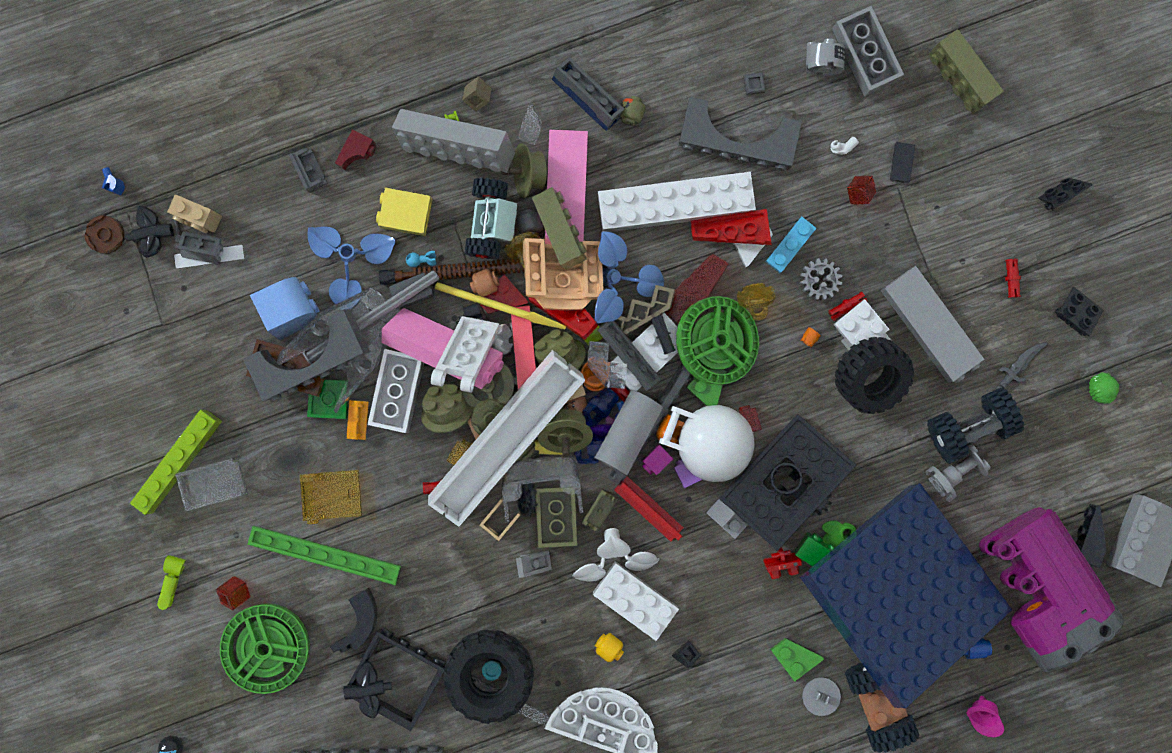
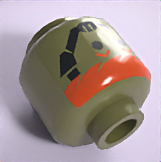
[620,96,646,126]

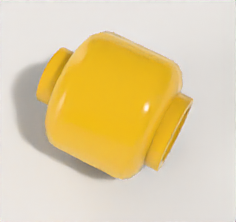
[594,633,624,662]

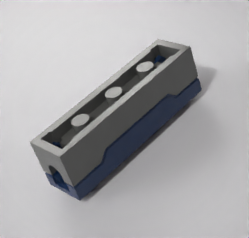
[552,57,624,131]

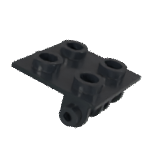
[1038,178,1093,211]
[1055,287,1104,336]

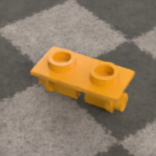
[346,400,369,440]

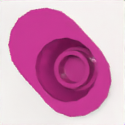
[966,696,1004,737]

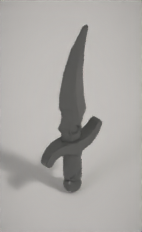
[996,342,1048,389]

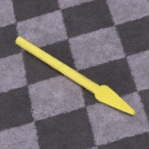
[435,282,566,329]

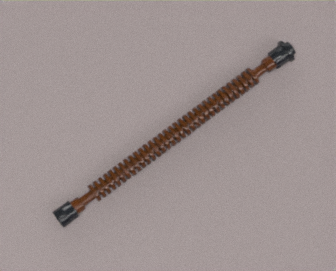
[379,258,607,286]

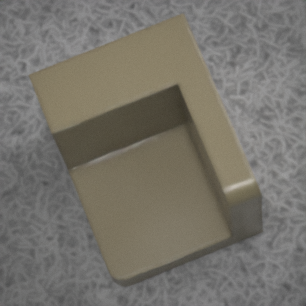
[462,76,492,112]

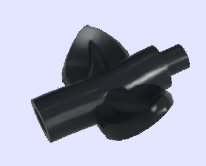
[125,206,174,258]
[343,661,392,718]

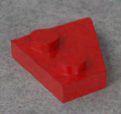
[480,274,529,314]

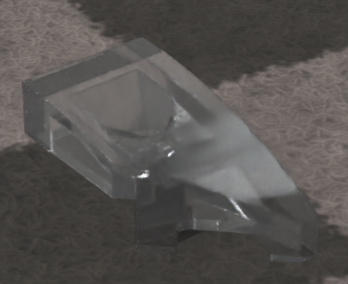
[517,104,542,145]

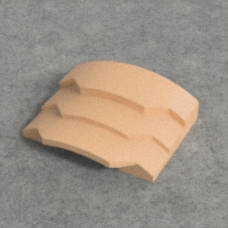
[523,238,603,310]

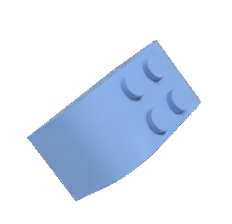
[250,277,320,340]

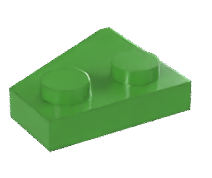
[686,366,726,406]
[770,638,824,681]

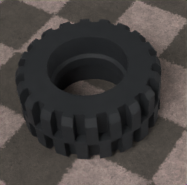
[835,337,914,414]

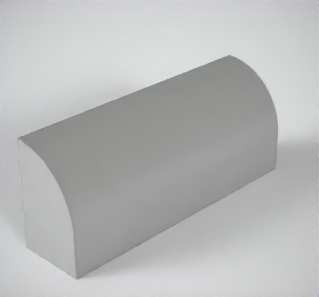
[595,389,663,475]

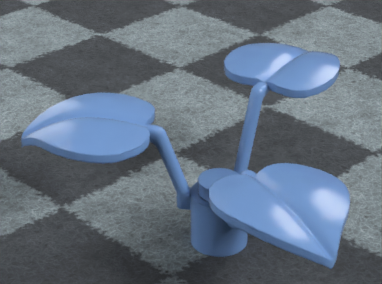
[308,227,395,311]
[595,231,664,323]

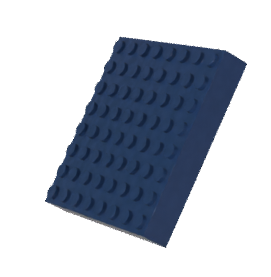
[800,483,1012,708]

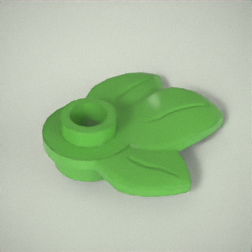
[822,520,856,546]

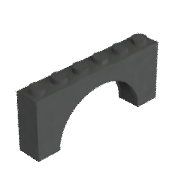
[678,97,802,171]
[243,309,370,402]

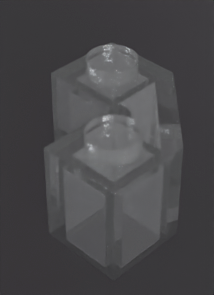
[588,341,627,389]

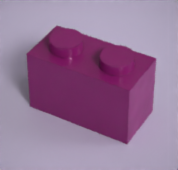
[641,444,673,475]

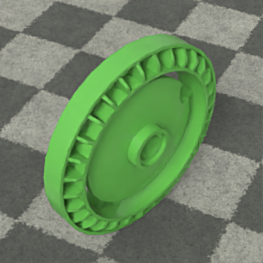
[676,296,759,385]
[220,603,310,694]

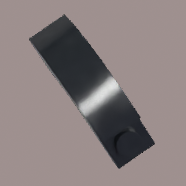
[330,588,377,653]

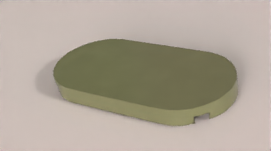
[471,399,536,461]

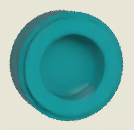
[482,660,502,681]

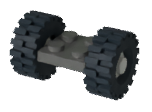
[927,388,1024,464]

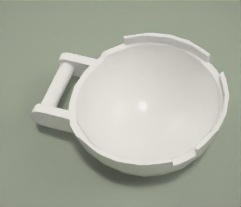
[659,405,754,482]

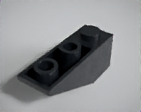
[1076,504,1106,568]

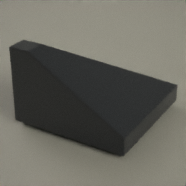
[672,641,701,668]

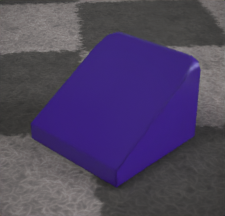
[590,424,613,439]

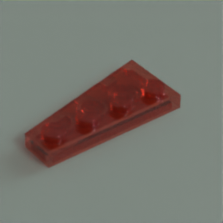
[665,254,729,323]

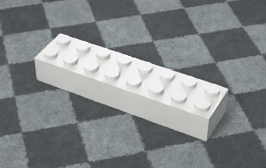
[598,172,756,232]

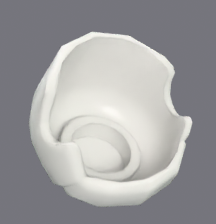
[491,324,513,355]

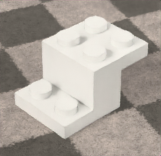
[833,299,892,350]

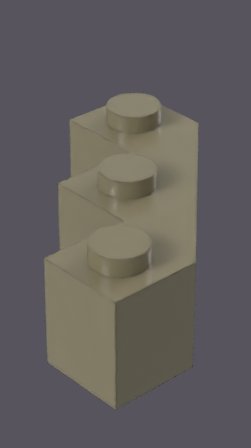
[606,285,676,335]

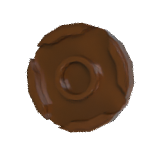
[84,215,125,254]

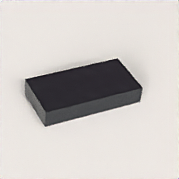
[890,142,915,183]

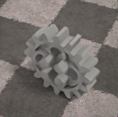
[800,259,842,300]

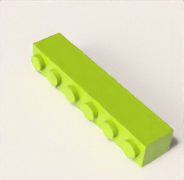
[130,410,222,515]

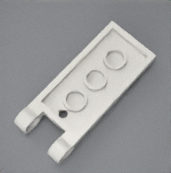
[431,316,499,393]

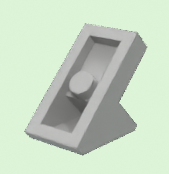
[706,499,748,539]
[516,551,552,578]

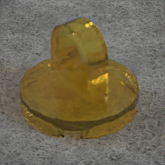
[504,232,541,268]
[737,283,776,321]

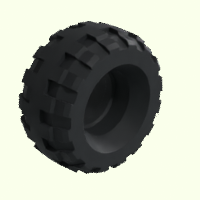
[443,629,534,724]

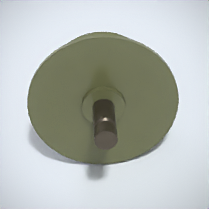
[500,143,547,198]

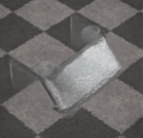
[502,455,583,522]

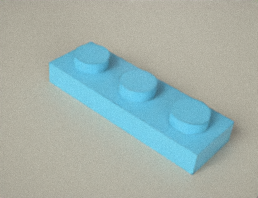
[765,216,816,273]

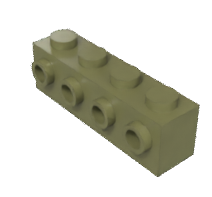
[532,187,587,270]

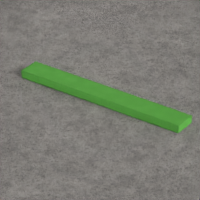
[247,525,401,585]

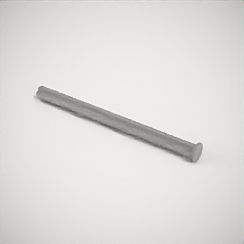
[303,271,439,365]

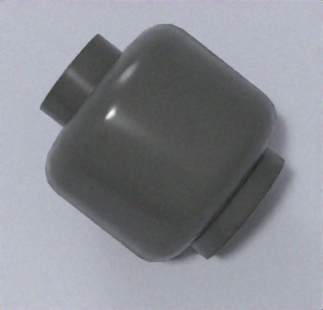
[517,209,543,239]

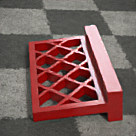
[614,476,684,542]

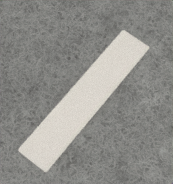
[174,245,244,268]

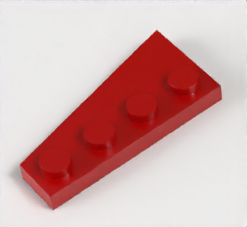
[691,209,772,245]
[528,297,598,340]

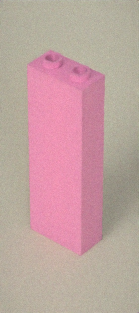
[545,130,588,245]
[382,308,504,389]

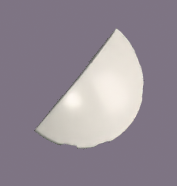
[545,688,657,753]

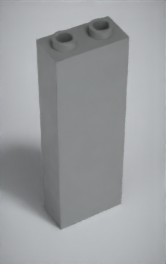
[880,266,984,383]

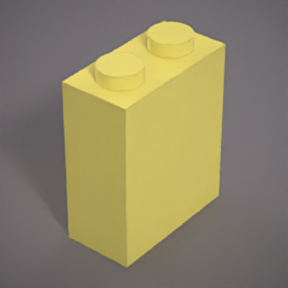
[376,188,433,236]

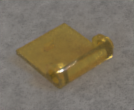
[300,470,362,524]

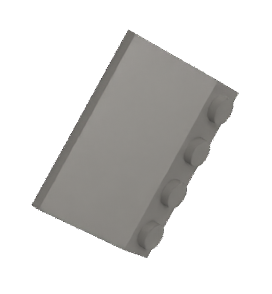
[1106,494,1172,587]

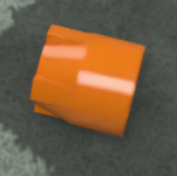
[800,327,821,348]

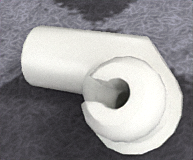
[830,136,859,155]

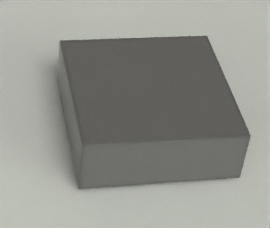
[743,72,766,95]

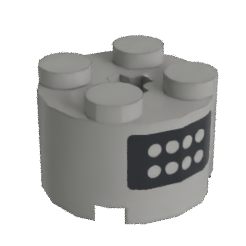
[806,39,845,76]

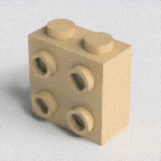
[167,195,222,234]

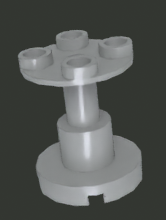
[925,443,991,502]

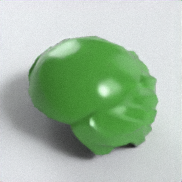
[1088,372,1119,404]

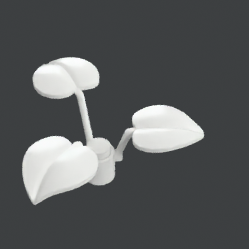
[572,528,659,582]

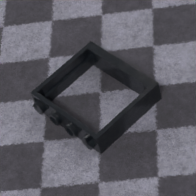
[343,628,445,731]

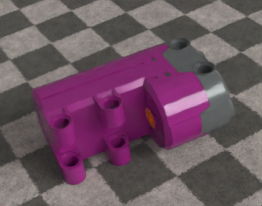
[979,507,1124,672]

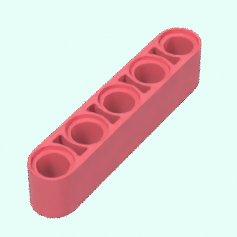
[511,305,536,390]

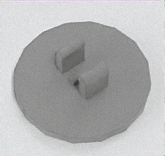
[802,677,841,716]

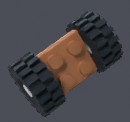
[845,662,920,753]

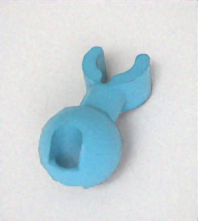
[406,251,436,267]

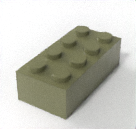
[929,29,1004,114]

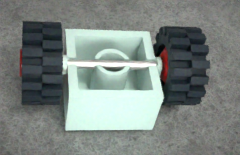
[464,178,517,259]

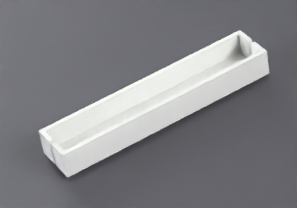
[428,350,585,527]

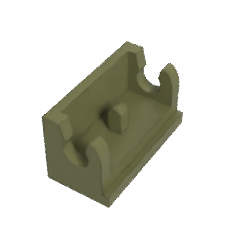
[582,489,618,532]

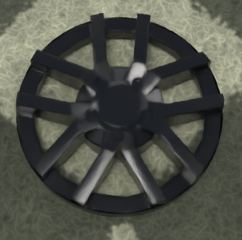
[516,480,538,517]

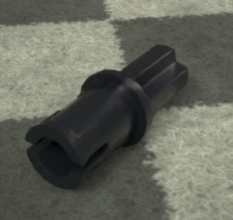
[652,315,676,355]

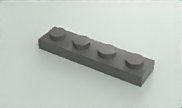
[598,321,661,391]

